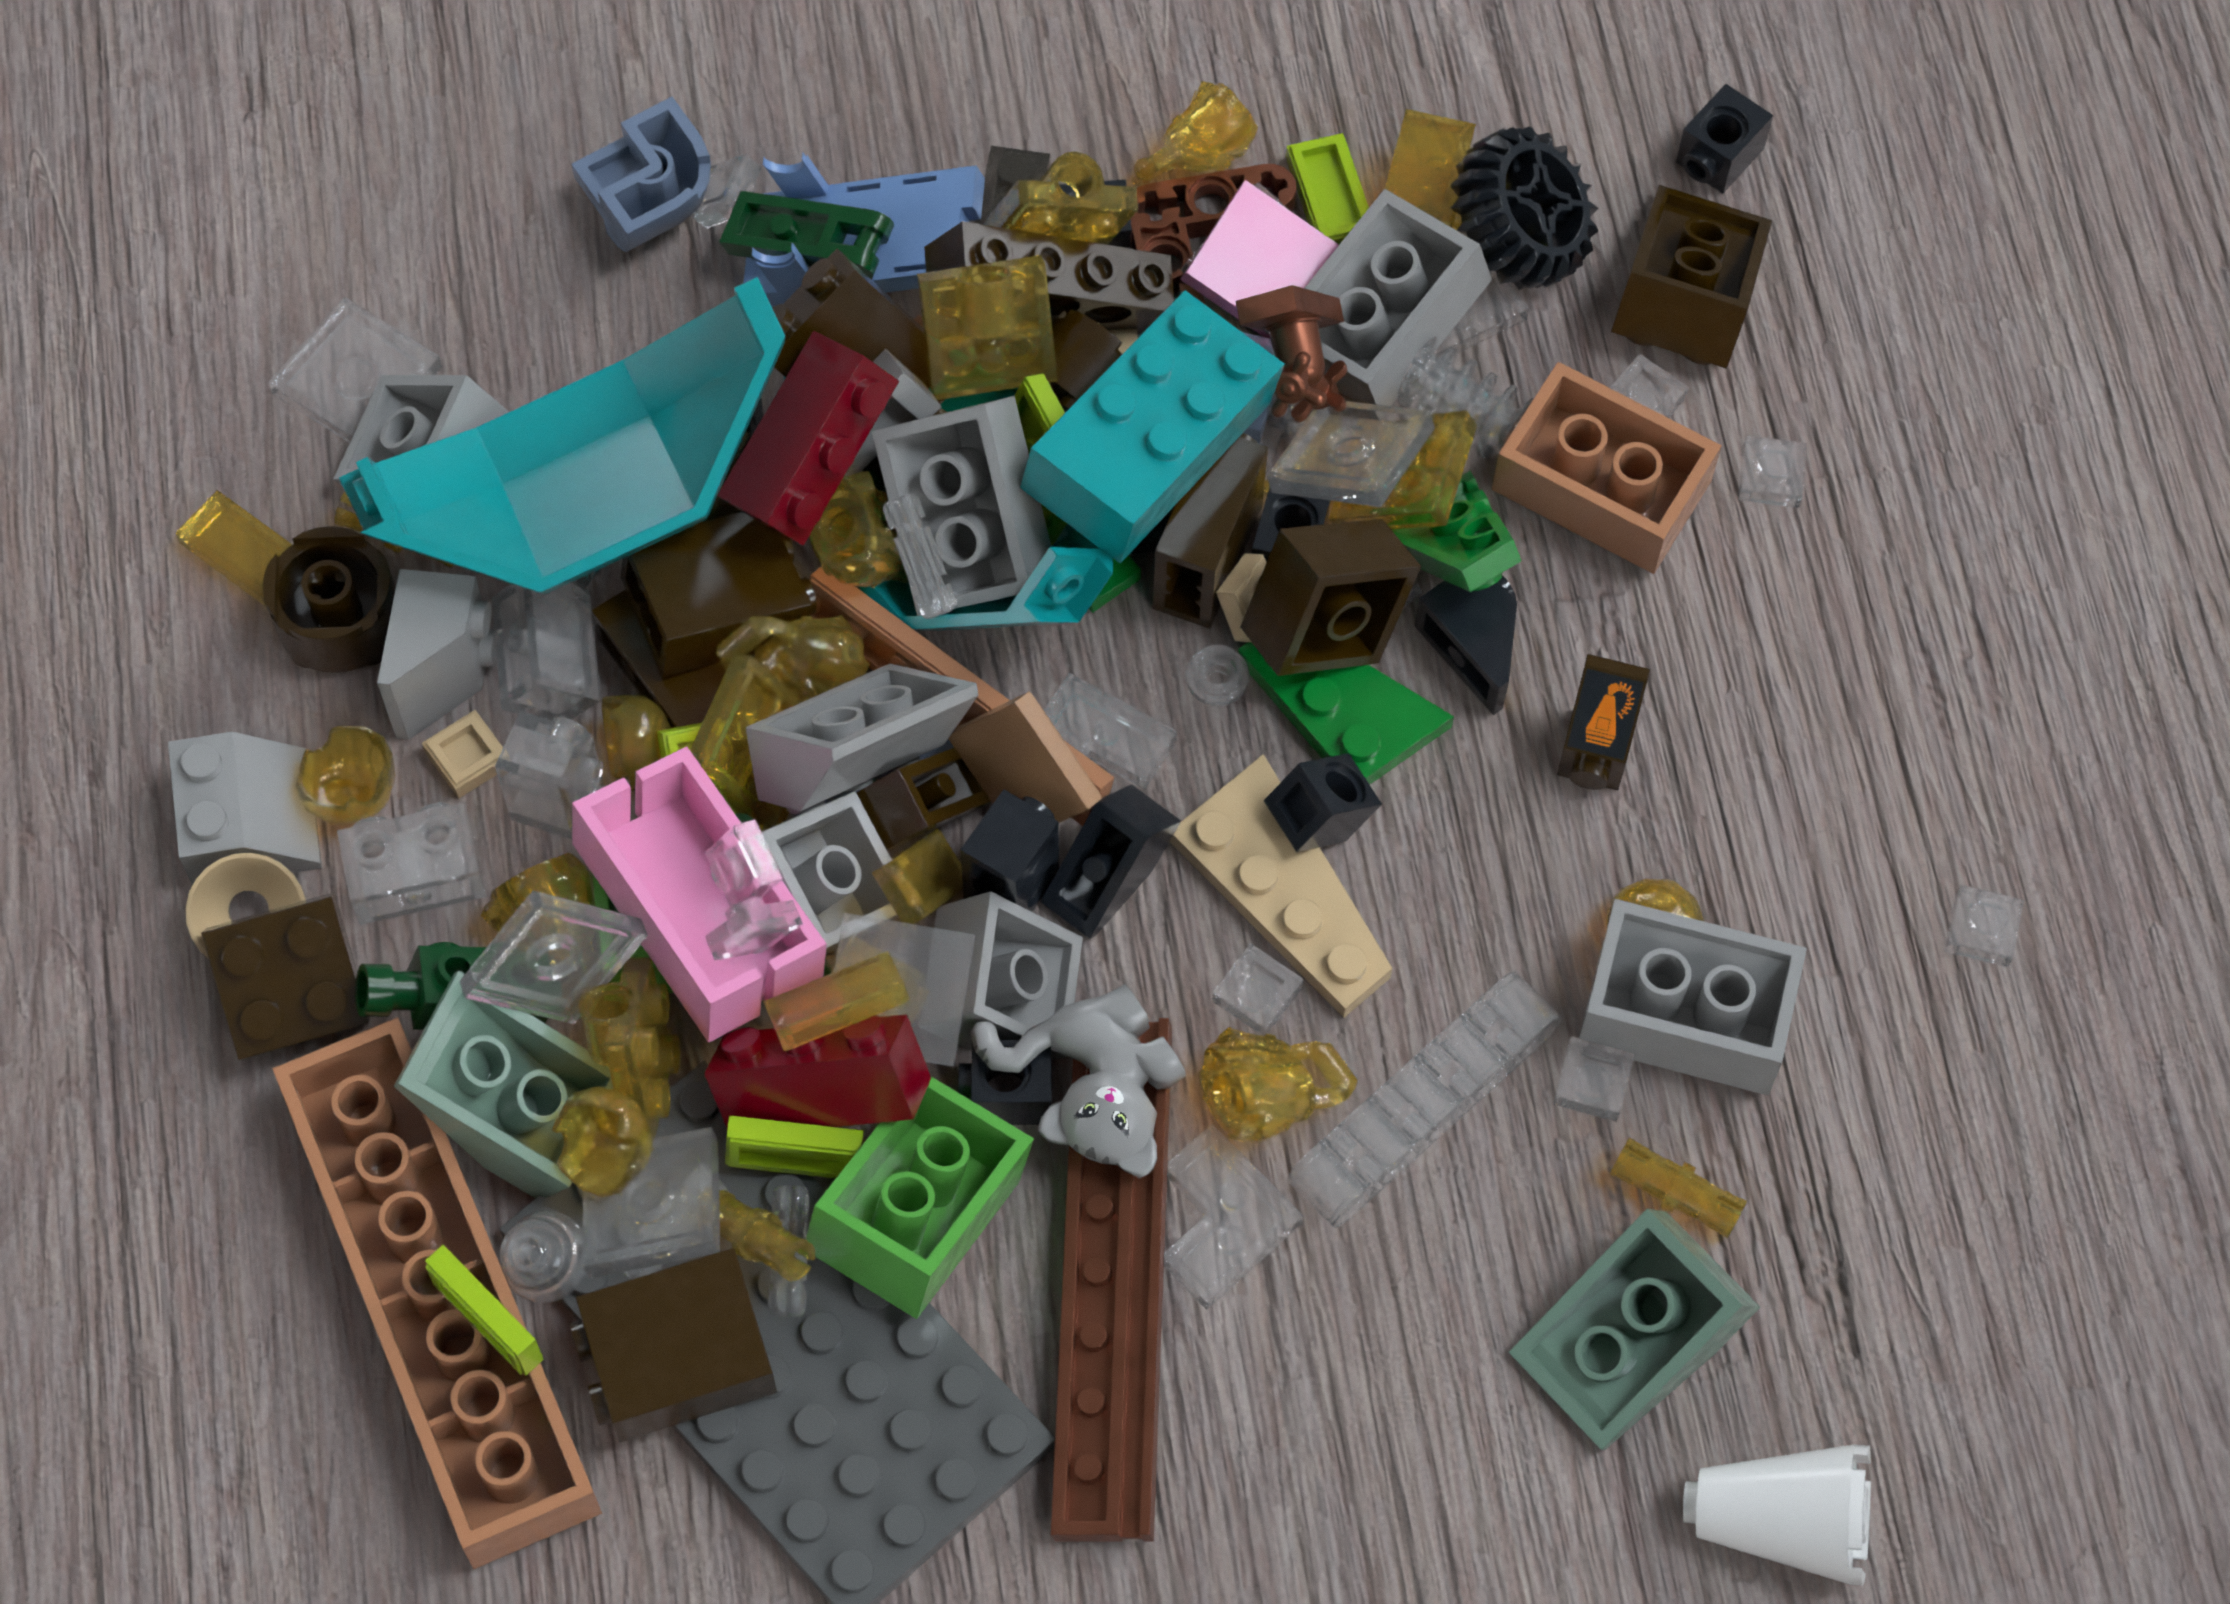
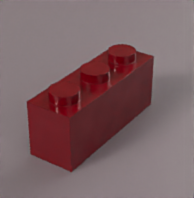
[717,330,899,546]
[704,1014,931,1129]

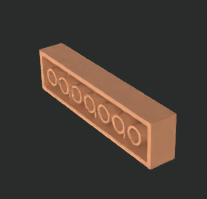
[272,1017,602,1569]

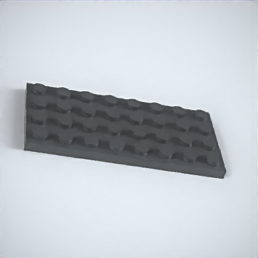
[499,1060,1055,1604]

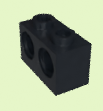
[960,789,1059,912]

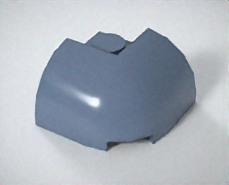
[571,96,711,252]

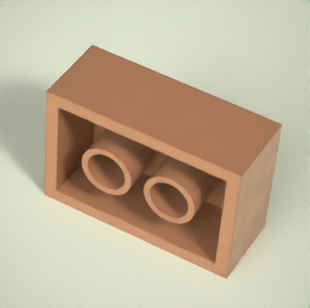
[1492,362,1722,574]

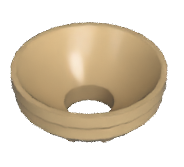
[186,853,306,959]

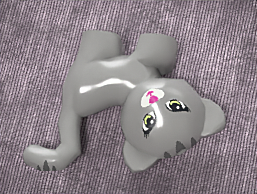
[970,984,1186,1178]

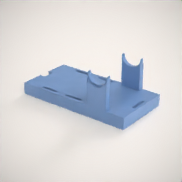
[743,152,985,306]

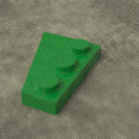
[1384,470,1522,592]
[1237,642,1454,784]

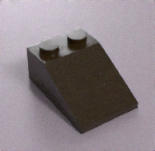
[1611,185,1772,369]

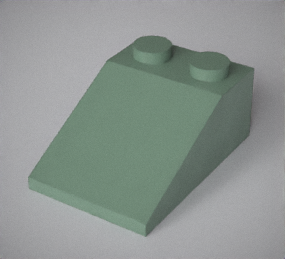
[394,971,627,1199]
[1509,1208,1760,1450]

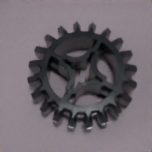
[1450,126,1599,290]

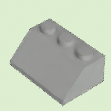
[1305,189,1492,417]
[871,396,1051,616]
[746,664,978,814]
[1577,899,1807,1096]

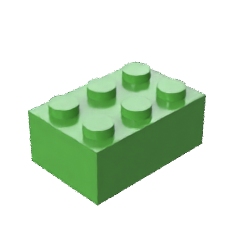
[803,1076,1034,1319]

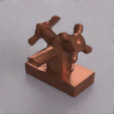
[1236,285,1348,422]

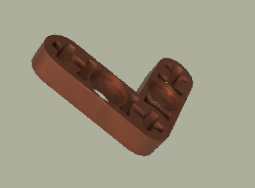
[1128,164,1296,304]

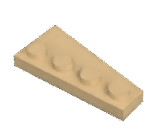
[1170,754,1393,1018]

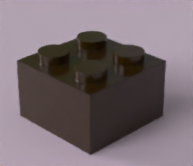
[1240,519,1421,676]
[201,892,370,1060]

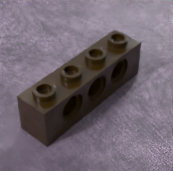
[924,221,1174,334]

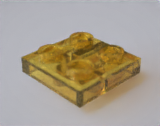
[983,151,1138,245]
[917,255,1058,400]
[1328,410,1478,530]
[690,655,802,832]
[579,958,681,1147]

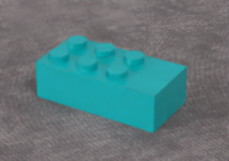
[1020,290,1285,563]

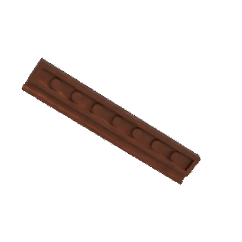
[1051,1018,1172,1542]

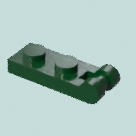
[719,191,894,280]

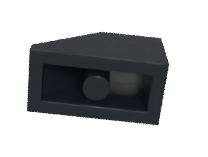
[1414,575,1517,715]
[1040,784,1181,939]

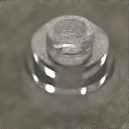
[500,1210,589,1303]

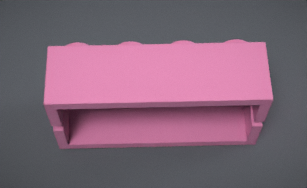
[572,747,827,1043]

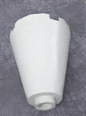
[1683,1444,1871,1585]

